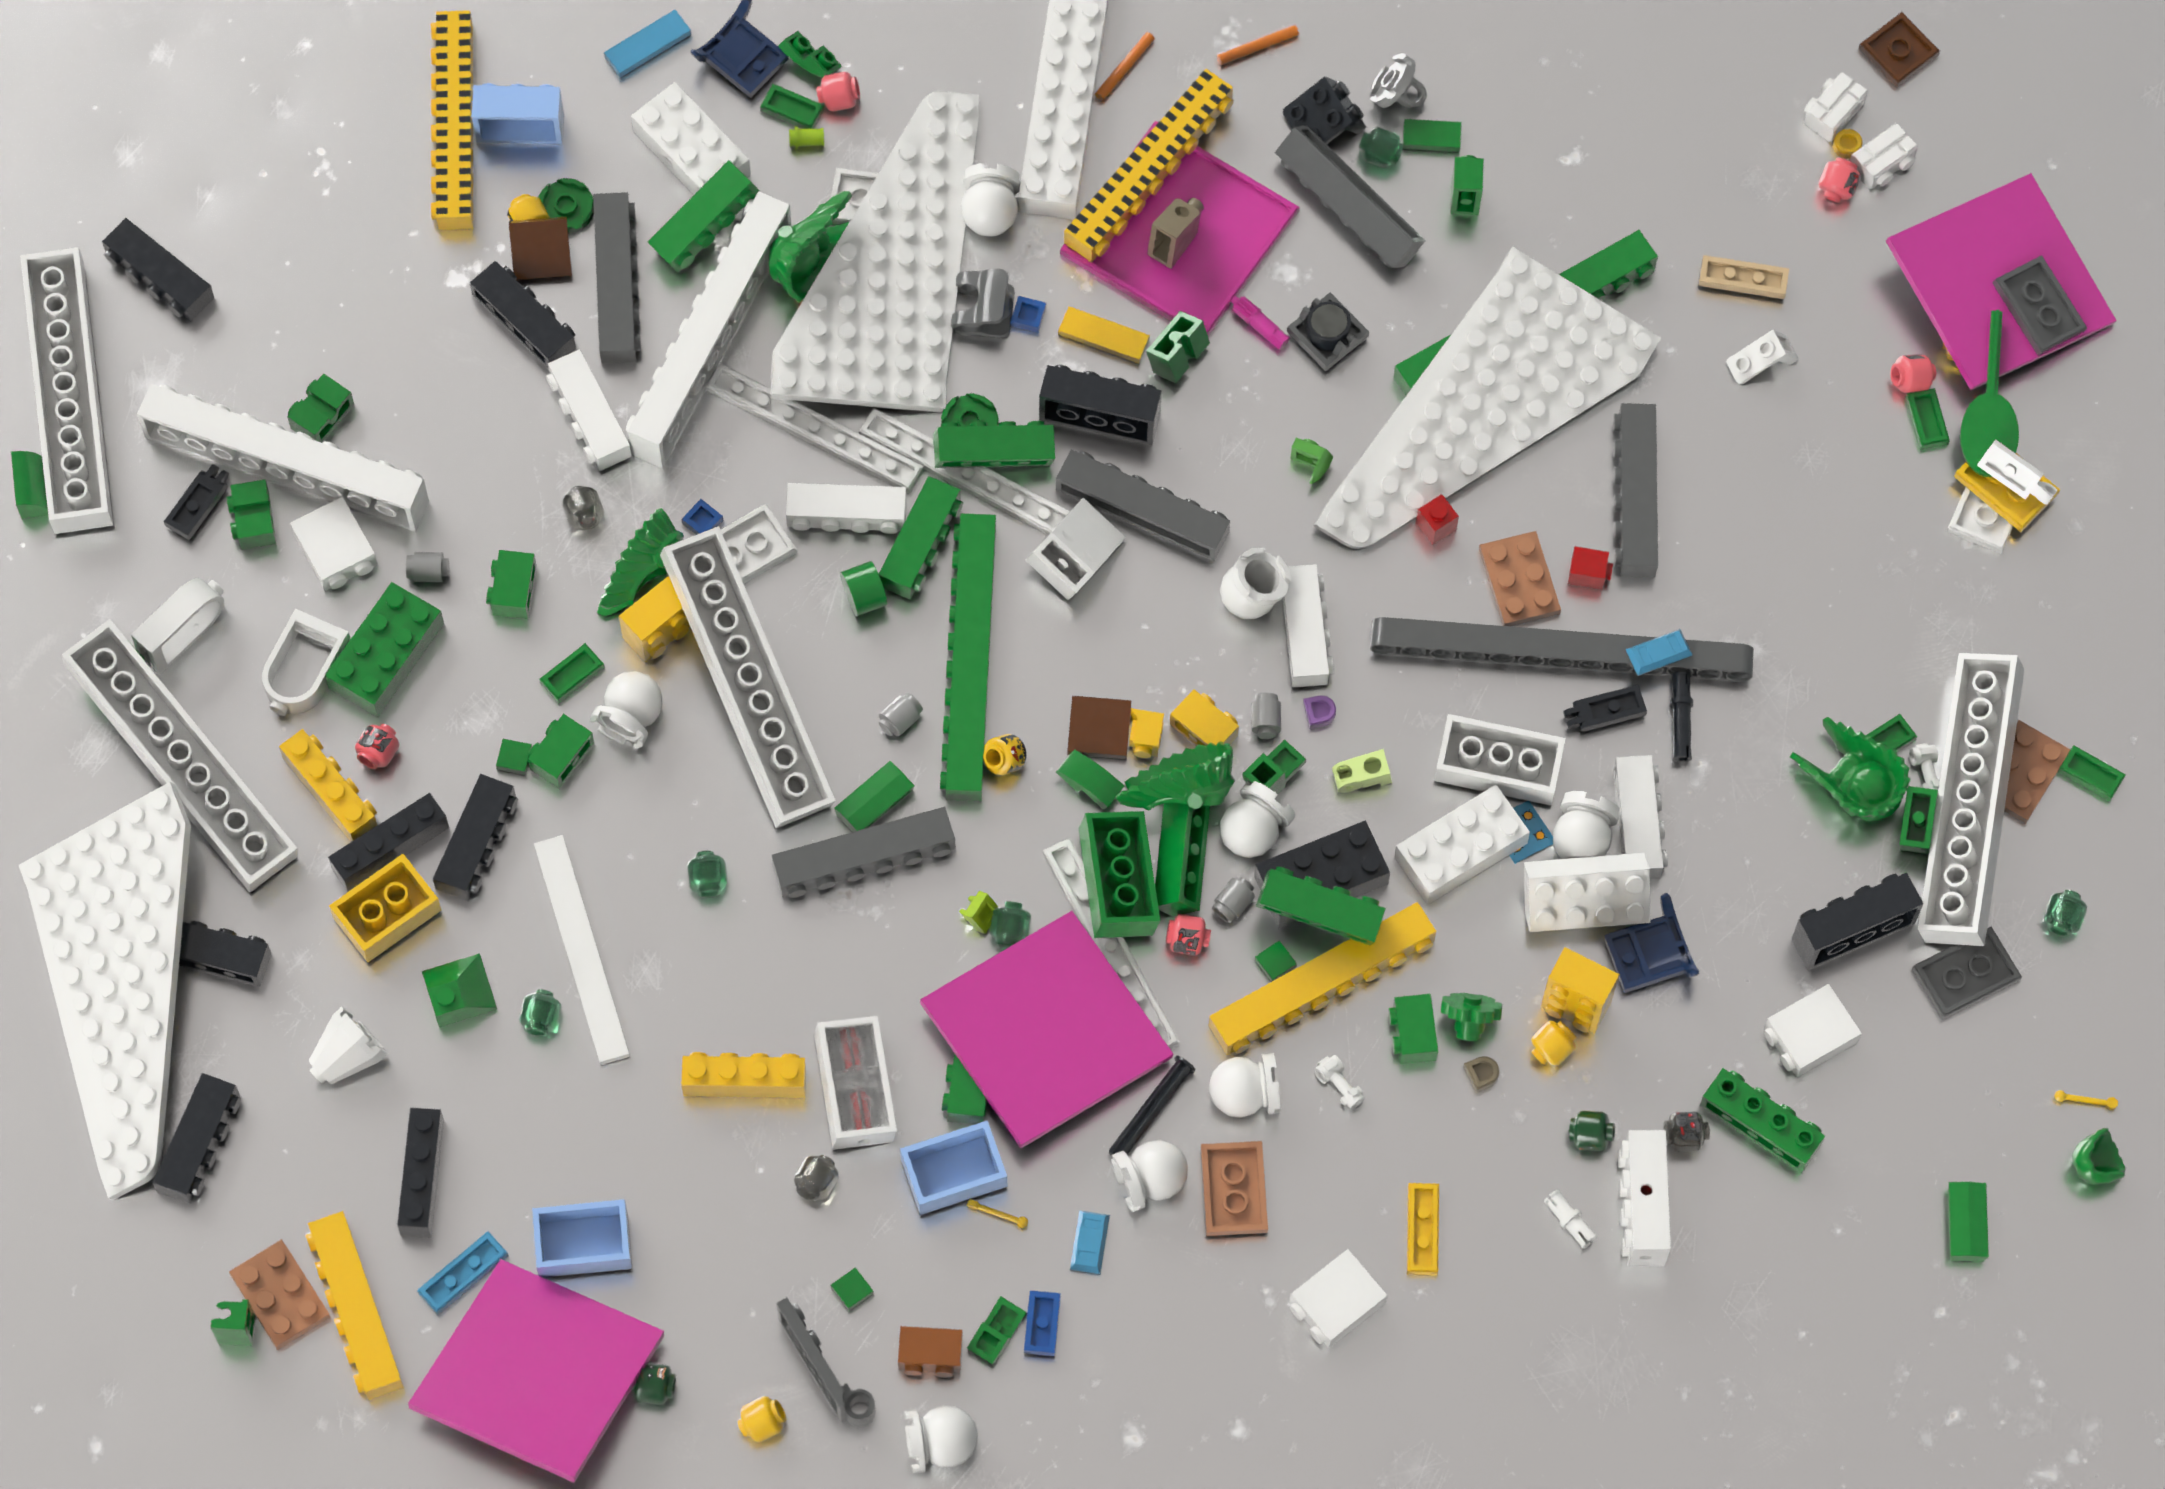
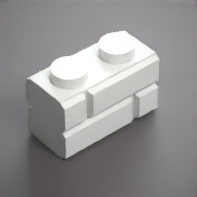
[1804,73,1868,142]
[1850,123,1918,189]

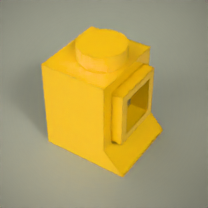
[1129,708,1164,758]

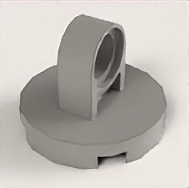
[1371,53,1427,108]

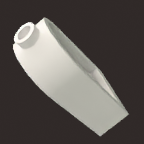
[131,578,224,675]
[262,608,351,716]

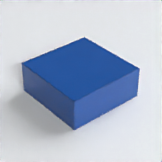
[1011,296,1046,333]
[681,499,723,535]

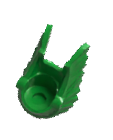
[769,191,852,303]
[597,508,684,617]
[1790,717,1911,821]
[1116,741,1235,811]

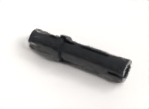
[1669,672,1693,762]

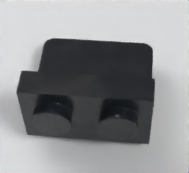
[1283,76,1367,144]

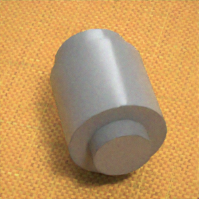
[406,552,449,582]
[879,693,923,736]
[1251,693,1281,739]
[1212,877,1255,923]

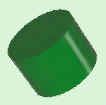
[840,561,888,616]

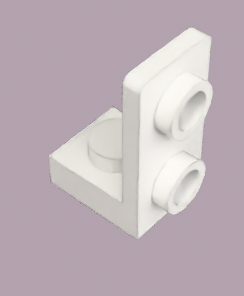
[1726,330,1799,385]

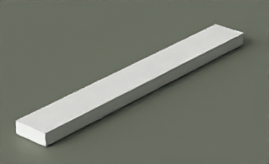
[706,363,924,494]
[859,408,1070,535]
[534,835,630,1066]
[1043,838,1179,1050]

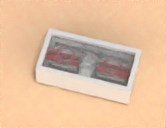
[814,1016,897,1150]

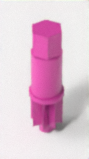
[1231,296,1290,350]

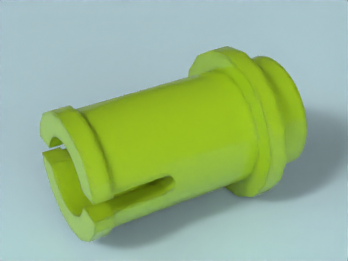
[789,126,824,149]

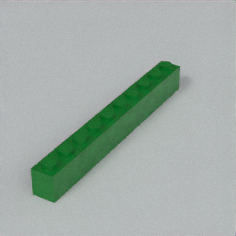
[1393,230,1658,395]
[940,513,996,802]

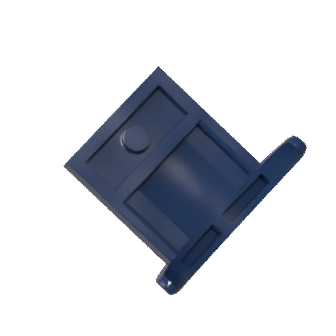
[691,0,789,98]
[1604,893,1699,993]

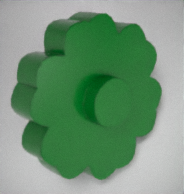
[1441,993,1503,1041]

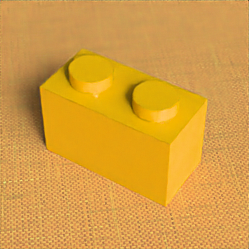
[1170,689,1239,746]

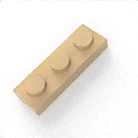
[1698,255,1789,299]

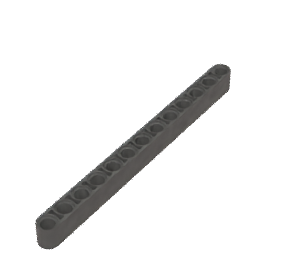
[1370,617,1754,681]

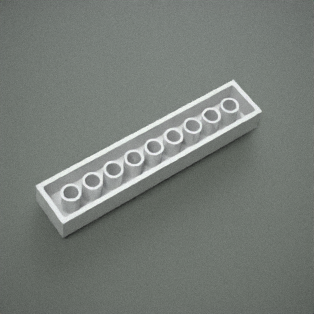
[1018,0,1109,220]
[626,191,792,469]
[20,247,113,534]
[137,384,429,532]
[660,526,836,828]
[62,619,298,893]
[1918,653,2024,946]

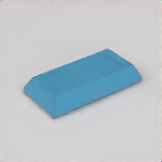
[1626,629,1692,676]
[1070,1210,1110,1274]

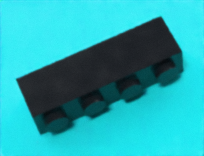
[102,218,215,321]
[470,260,576,369]
[433,773,518,901]
[328,792,449,892]
[179,921,272,986]
[153,1073,241,1204]
[397,1108,444,1238]

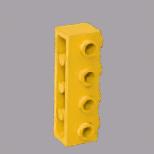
[279,729,378,842]
[681,1052,806,1098]

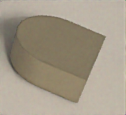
[1463,1056,1499,1093]

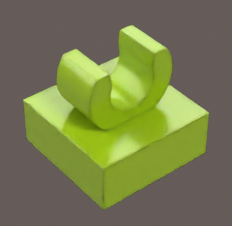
[959,891,1001,934]

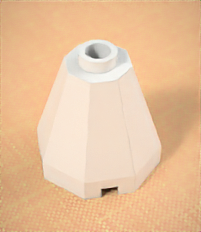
[309,1007,388,1084]

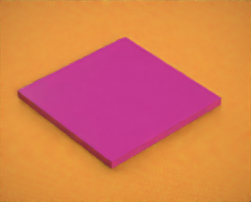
[1060,121,1300,336]
[1886,173,2117,390]
[920,911,1174,1148]
[408,1259,664,1483]

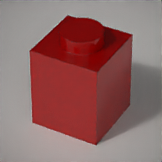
[1416,494,1459,545]
[1568,546,1613,590]

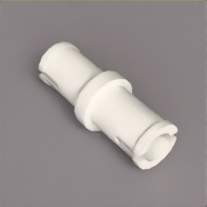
[1544,1190,1598,1249]

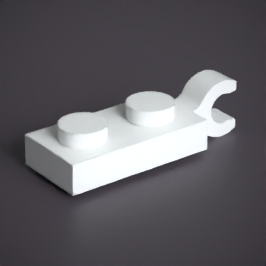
[1977,440,2058,505]

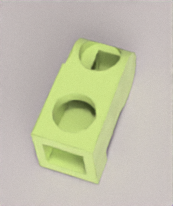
[1332,749,1392,793]

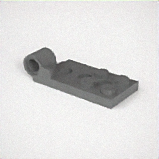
[776,1297,876,1427]

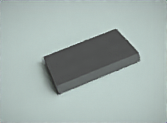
[1992,255,2087,356]
[1912,926,2022,1020]

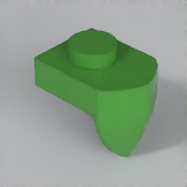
[1290,437,1333,484]

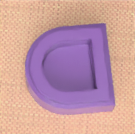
[1303,695,1336,729]

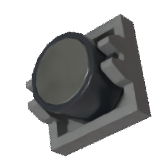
[1287,292,1369,371]

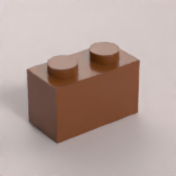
[898,1326,963,1377]

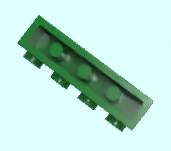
[647,160,760,273]
[933,421,1056,468]
[879,476,963,600]
[1155,803,1210,916]
[1256,866,1386,945]
[1700,1068,1825,1173]

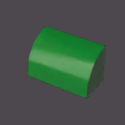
[11,451,48,519]

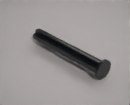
[1109,1055,1196,1158]

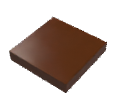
[1859,12,1940,87]
[509,217,572,280]
[1067,696,1132,760]

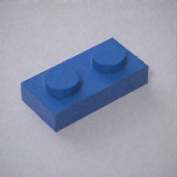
[1024,1290,1061,1356]

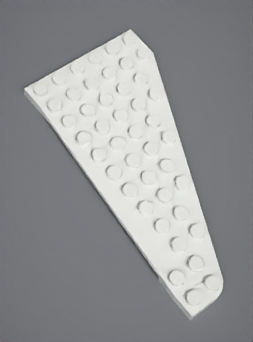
[770,91,979,412]
[1314,247,1661,549]
[19,782,191,1200]

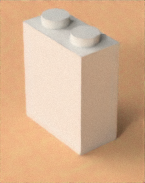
[290,496,378,591]
[1764,984,1862,1078]
[1289,1249,1388,1348]

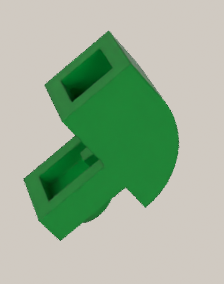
[1242,739,1306,794]

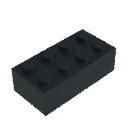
[1039,365,1162,445]
[1254,820,1390,929]
[1792,873,1924,970]

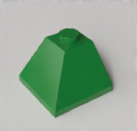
[422,953,497,1028]

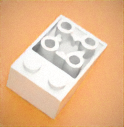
[1025,498,1126,600]

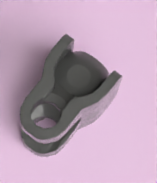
[950,269,1015,338]

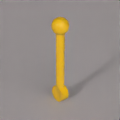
[2054,1090,2118,1110]
[966,1199,1028,1228]

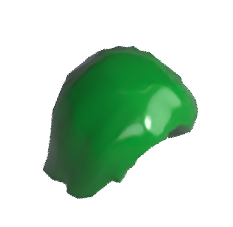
[2072,1128,2126,1184]

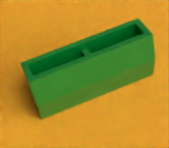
[834,761,915,832]
[1949,1182,1989,1262]

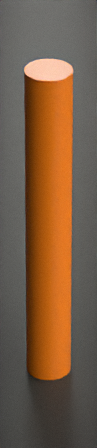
[1217,25,1299,65]
[1095,32,1155,101]

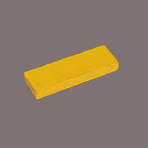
[1058,306,1150,364]
[1407,1183,1439,1276]

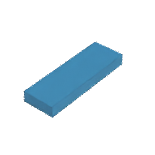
[604,9,691,78]
[417,1231,509,1316]

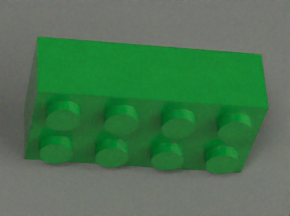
[325,582,444,718]
[1078,811,1160,938]

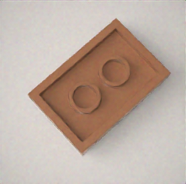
[1479,531,1561,626]
[2004,720,2071,824]
[1201,1141,1268,1236]
[229,1239,331,1350]

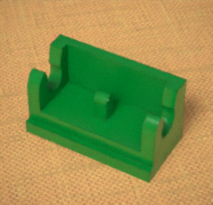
[210,1299,256,1346]

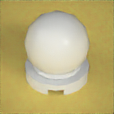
[961,163,1021,236]
[1220,548,1291,619]
[590,671,663,748]
[1220,781,1295,858]
[1553,791,1620,859]
[1209,1053,1281,1118]
[1111,1139,1188,1212]
[904,1405,978,1473]

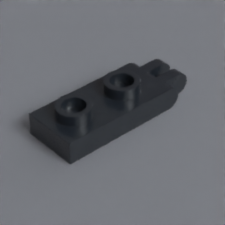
[164,464,229,540]
[1563,685,1647,731]

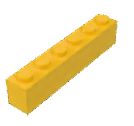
[305,1211,404,1400]

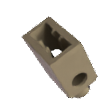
[1147,198,1204,269]

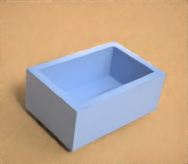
[471,83,564,144]
[900,1120,1007,1215]
[532,1199,632,1278]

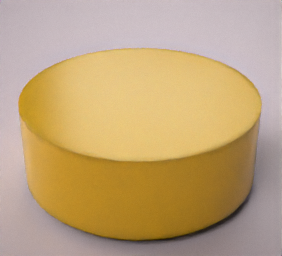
[1833,129,1863,159]

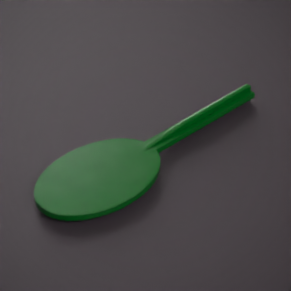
[1960,310,2019,477]

